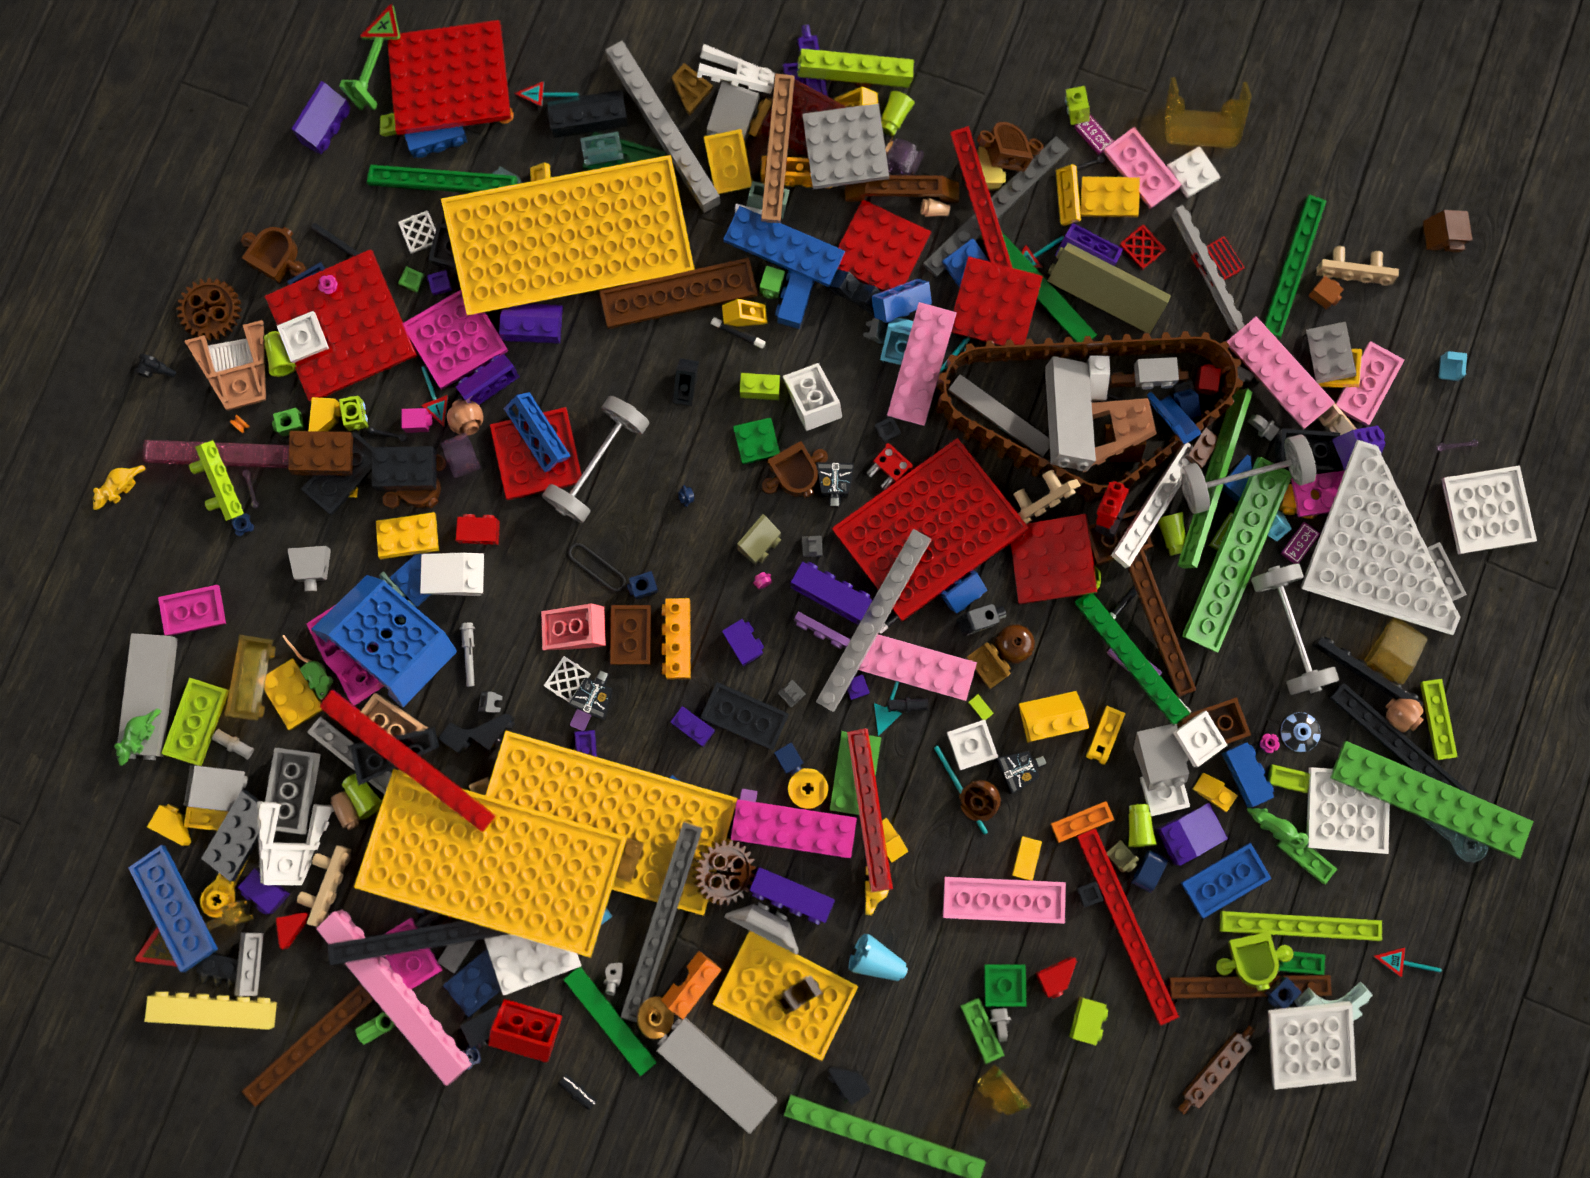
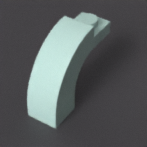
[1294,981,1373,1021]

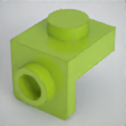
[380,113,405,137]

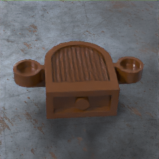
[977,122,1043,172]
[241,226,307,283]
[762,441,828,498]
[383,454,446,509]

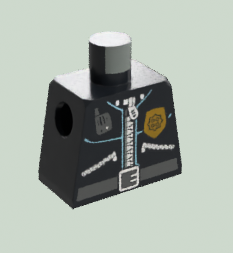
[817,462,854,508]
[956,604,1006,637]
[568,670,613,721]
[995,751,1046,794]

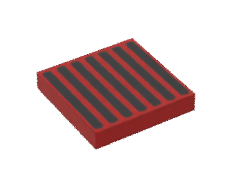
[1191,237,1245,287]

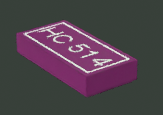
[1075,115,1114,155]
[1280,522,1320,564]

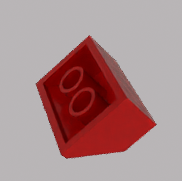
[488,999,562,1062]

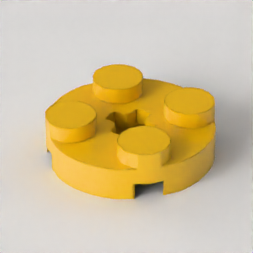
[788,768,828,809]

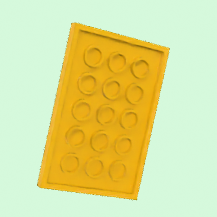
[713,931,858,1061]

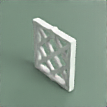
[398,210,436,254]
[544,656,591,702]

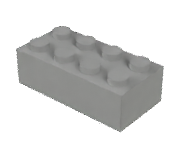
[265,748,321,834]

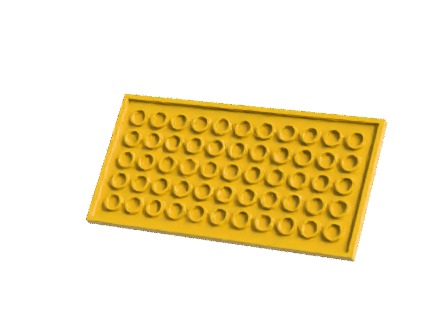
[441,155,694,316]
[486,731,738,916]
[354,769,627,957]

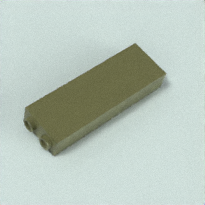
[1048,243,1171,334]

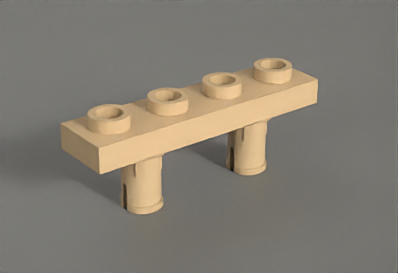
[1316,246,1399,285]
[1013,470,1081,524]
[297,846,352,926]

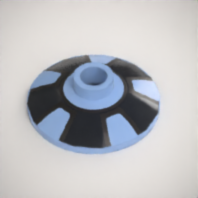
[1281,712,1321,752]

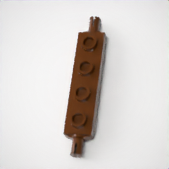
[1177,1025,1256,1114]

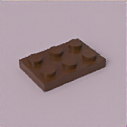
[610,605,651,665]

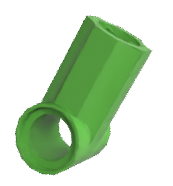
[355,1012,396,1045]

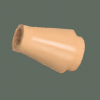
[921,198,950,217]

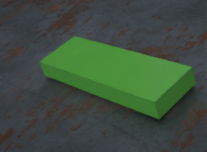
[1276,839,1337,885]
[960,998,1004,1064]

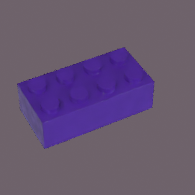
[790,562,872,625]
[750,867,835,925]

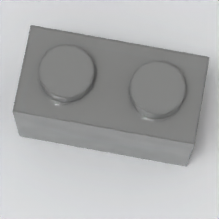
[1134,357,1179,389]

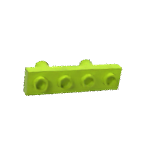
[189,440,244,521]

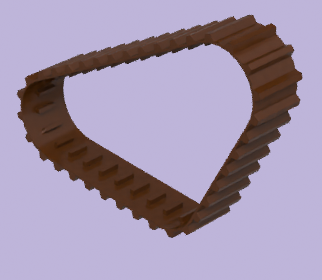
[934,331,1243,502]

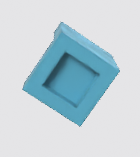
[1439,351,1467,381]
[1268,510,1292,541]

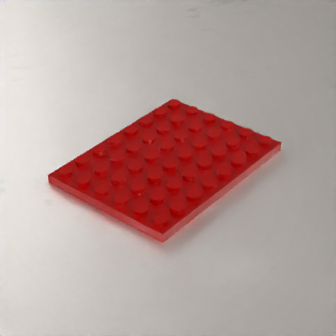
[832,438,1029,621]

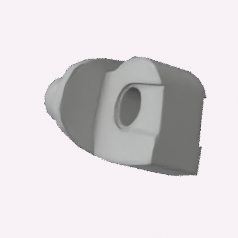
[1248,415,1279,441]
[604,963,623,995]
[990,1008,1011,1042]

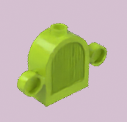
[1216,932,1293,991]

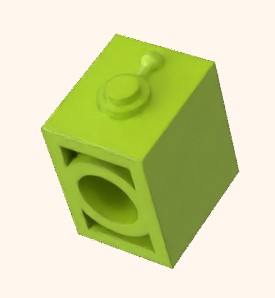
[1065,86,1090,125]
[339,396,368,431]

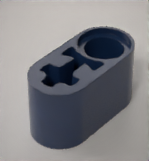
[1132,850,1168,893]

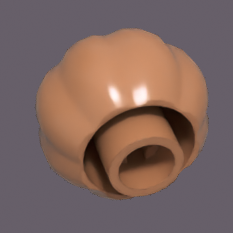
[447,399,483,435]
[1385,698,1424,732]

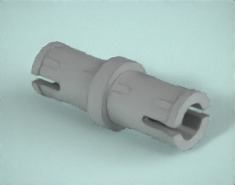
[212,729,254,760]

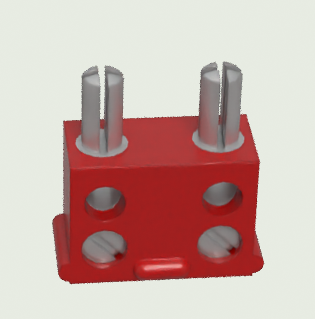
[867,443,912,490]

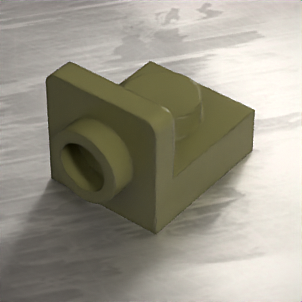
[1106,840,1139,872]

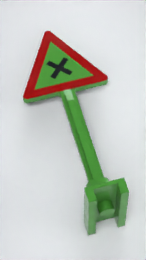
[339,5,400,110]

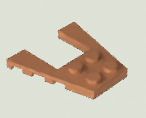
[185,320,266,411]
[1083,398,1157,472]

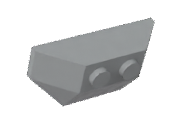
[725,902,798,954]

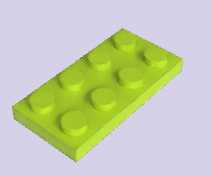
[161,678,229,766]

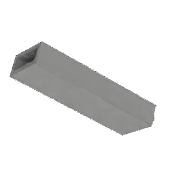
[1045,356,1096,471]
[116,633,178,760]
[657,1017,777,1134]

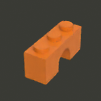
[661,951,721,1019]

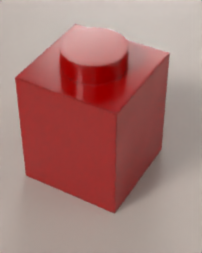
[1195,365,1221,396]

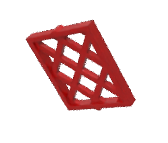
[1120,225,1166,270]

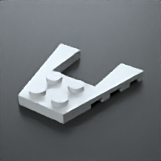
[697,44,774,94]
[257,802,334,885]

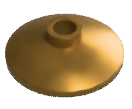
[637,997,674,1039]

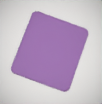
[570,709,591,731]
[740,789,757,802]

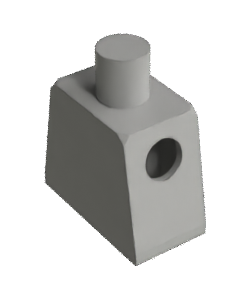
[288,546,331,592]

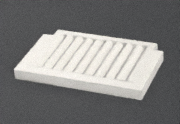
[208,338,254,372]

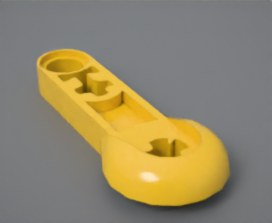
[200,858,249,918]

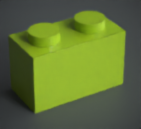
[740,373,780,400]
[1069,997,1108,1045]

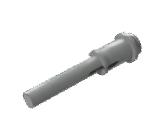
[459,623,475,687]

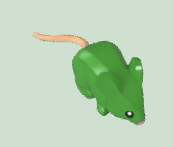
[283,635,333,700]

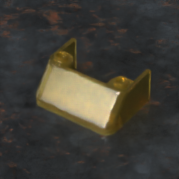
[1165,77,1252,148]
[224,635,276,721]

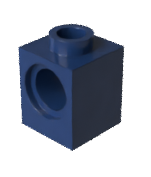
[1173,388,1201,420]
[627,571,658,600]
[774,742,804,775]
[1265,976,1302,1009]

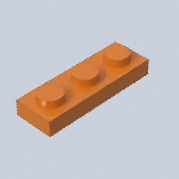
[1050,801,1114,843]

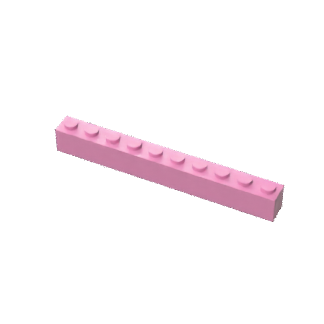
[316,909,471,1086]

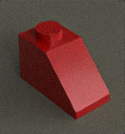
[1035,956,1077,999]

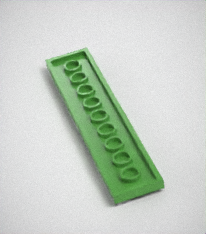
[1182,457,1292,653]
[1330,741,1533,859]

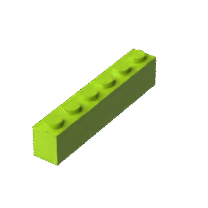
[798,49,914,87]

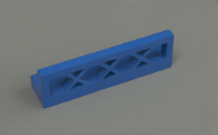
[504,392,570,472]
[1147,392,1202,445]

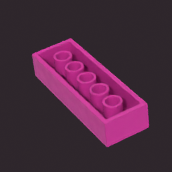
[731,799,857,858]

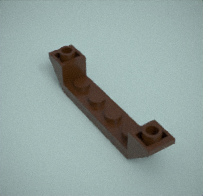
[845,175,959,202]

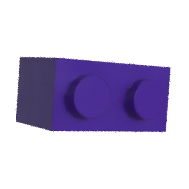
[722,619,764,666]
[671,706,715,747]
[238,868,290,914]

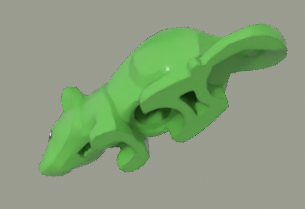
[114,708,161,766]
[1247,808,1309,849]

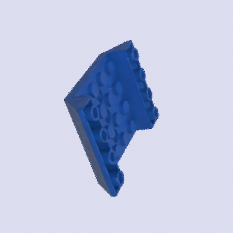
[311,575,457,708]

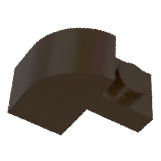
[774,975,822,1015]

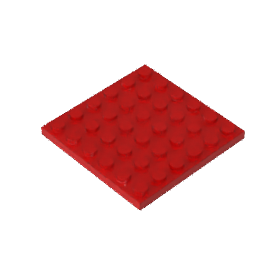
[388,20,511,135]
[265,249,417,402]

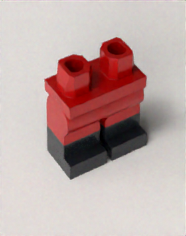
[1095,481,1129,539]

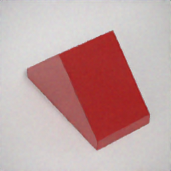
[276,912,311,949]

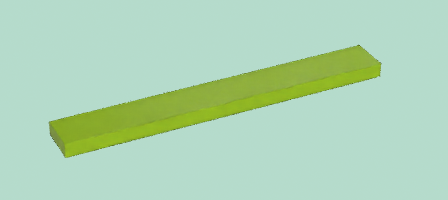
[1220,911,1382,941]

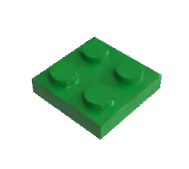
[733,418,780,465]
[984,964,1026,1006]

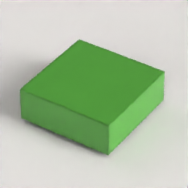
[398,267,425,293]

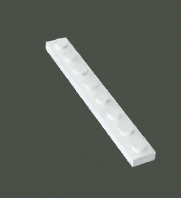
[1111,443,1192,568]

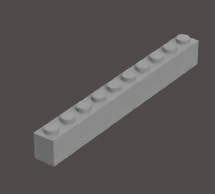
[606,41,720,213]

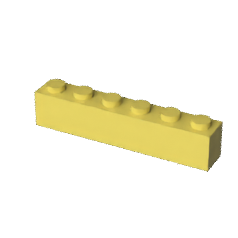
[145,991,277,1029]

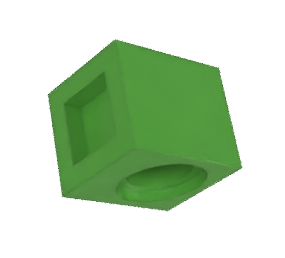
[760,266,785,299]
[272,408,306,437]

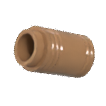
[331,791,361,830]

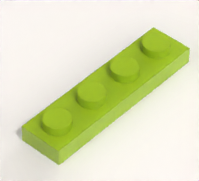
[1420,679,1457,760]

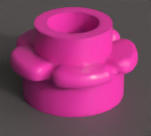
[318,275,337,294]
[753,572,772,589]
[1260,733,1280,753]

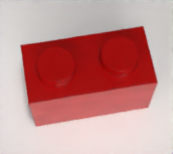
[456,514,500,545]

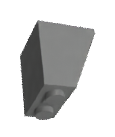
[707,81,759,143]
[1133,724,1189,791]
[184,765,247,811]

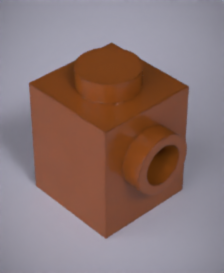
[1308,276,1343,309]

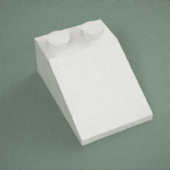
[783,363,842,431]
[420,553,484,596]

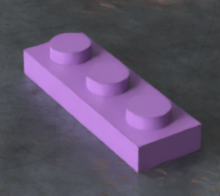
[794,611,850,649]

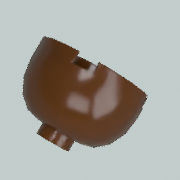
[995,624,1035,664]
[959,780,1001,821]

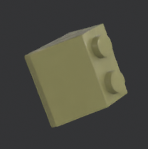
[737,514,781,565]

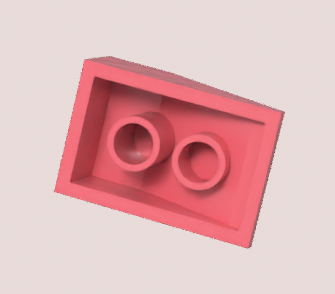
[541,603,606,651]

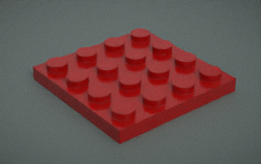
[838,200,931,292]
[951,256,1043,346]
[490,407,582,500]
[1011,514,1098,604]

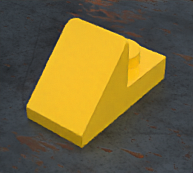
[1192,773,1238,812]
[882,818,908,863]

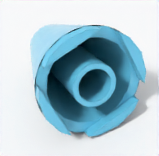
[849,934,907,981]

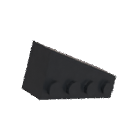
[350,727,439,786]

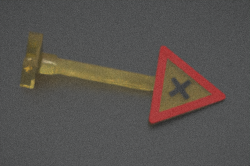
[135,900,254,966]

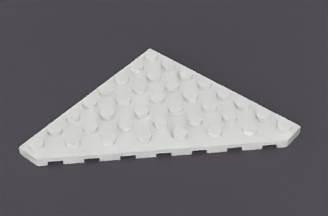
[1301,440,1460,635]

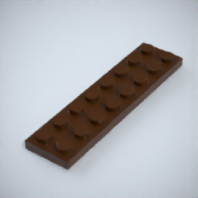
[599,258,758,329]

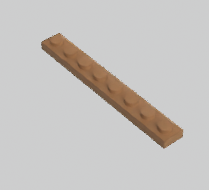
[761,74,795,223]

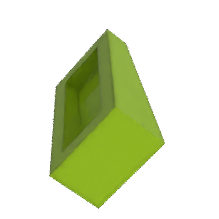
[968,694,994,720]

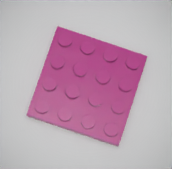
[403,290,508,390]

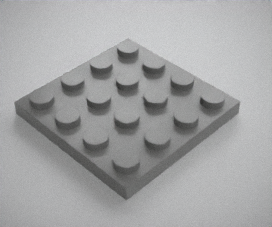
[803,103,889,189]

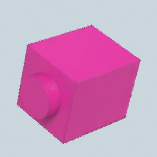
[402,408,432,433]

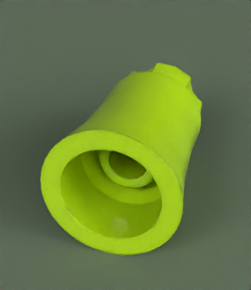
[881,91,915,136]
[263,331,296,376]
[1157,512,1186,556]
[342,773,382,820]
[1128,804,1157,847]

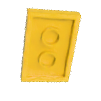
[704,129,752,194]
[1080,177,1140,217]
[376,512,439,559]
[258,658,322,730]

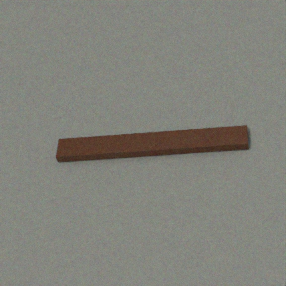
[1127,547,1196,697]
[1168,975,1332,999]
[242,983,374,1107]

